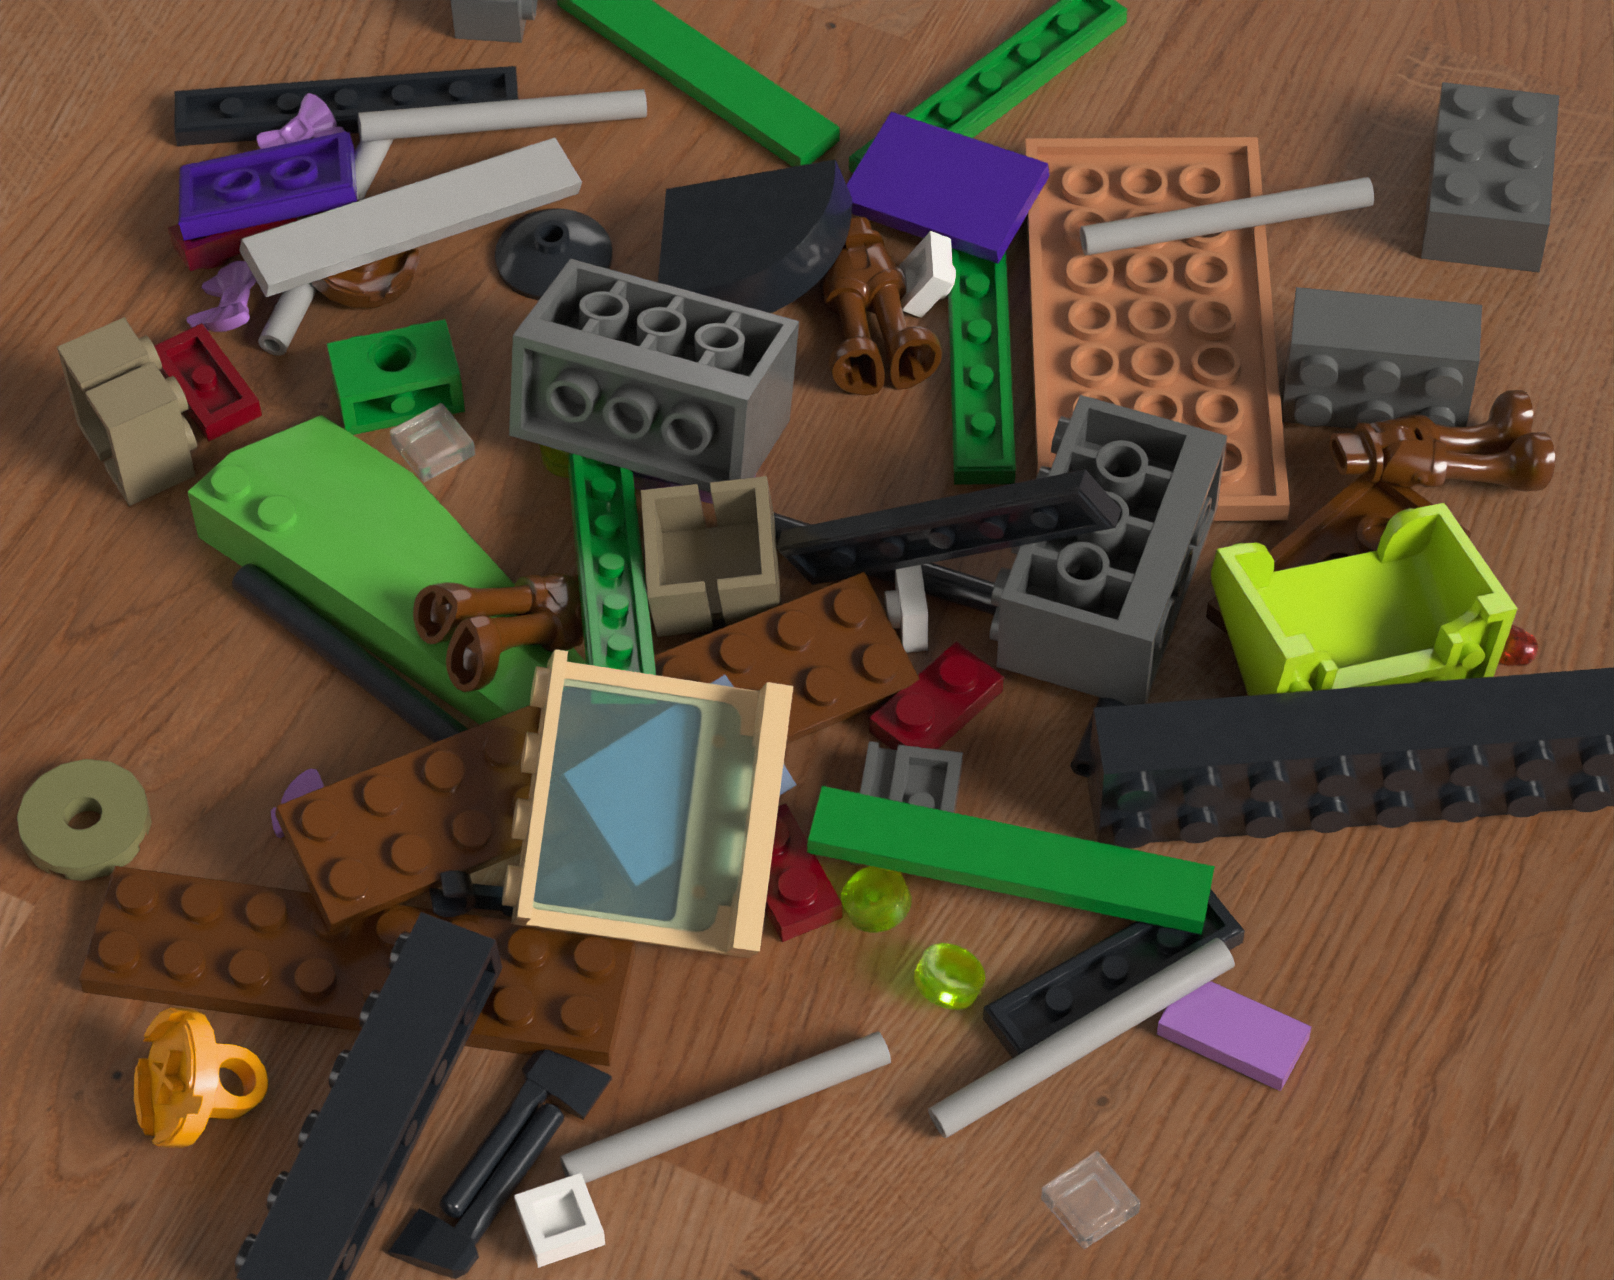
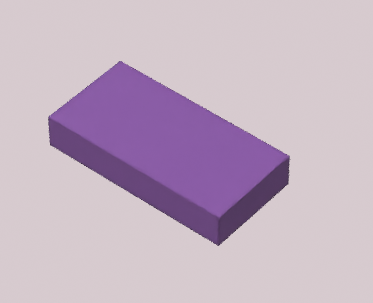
[1157,981,1311,1091]

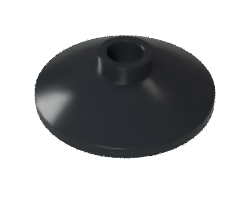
[495,209,613,301]

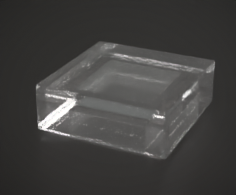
[390,403,476,482]
[1041,1151,1141,1250]

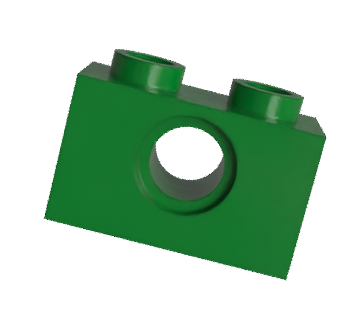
[327,319,465,435]

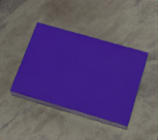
[847,112,1050,264]
[179,131,358,241]

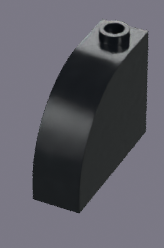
[658,159,852,313]

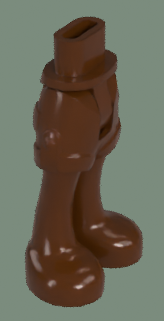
[820,217,942,396]
[1329,390,1555,492]
[413,573,584,692]

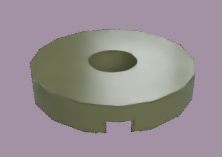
[17,759,152,881]

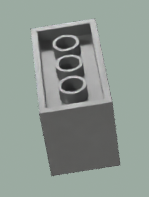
[509,259,799,493]
[989,395,1227,705]

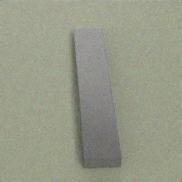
[239,137,582,297]

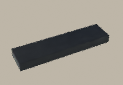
[983,889,1245,1058]

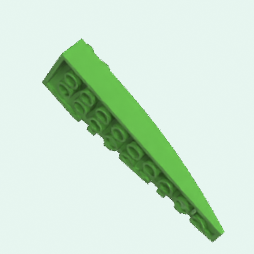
[188,415,586,725]

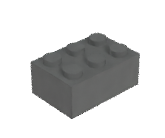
[1421,82,1559,272]
[1281,287,1482,429]

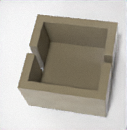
[57,317,197,506]
[641,476,782,637]

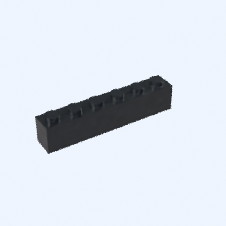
[235,912,503,1280]

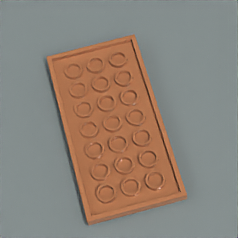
[1024,137,1290,521]

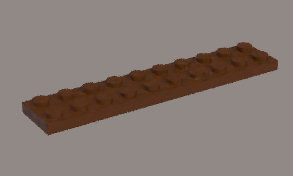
[275,572,919,932]

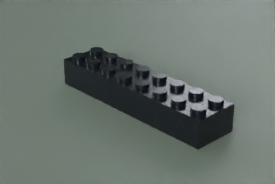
[1087,667,1614,849]

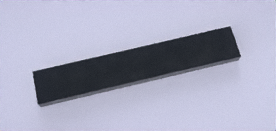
[174,66,519,146]
[776,469,1121,585]

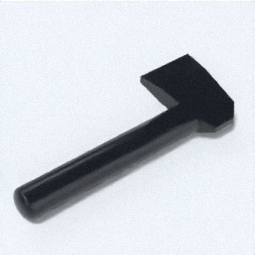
[439,1049,612,1218]
[388,1103,564,1279]

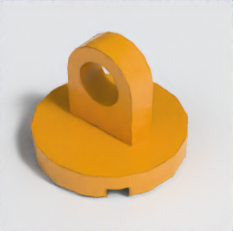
[134,1007,268,1148]

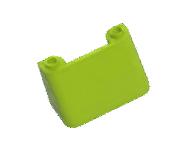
[1211,503,1518,696]

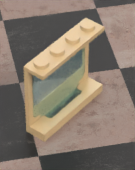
[502,650,793,958]

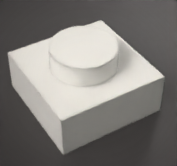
[899,231,956,318]
[884,565,928,653]
[514,1173,605,1268]

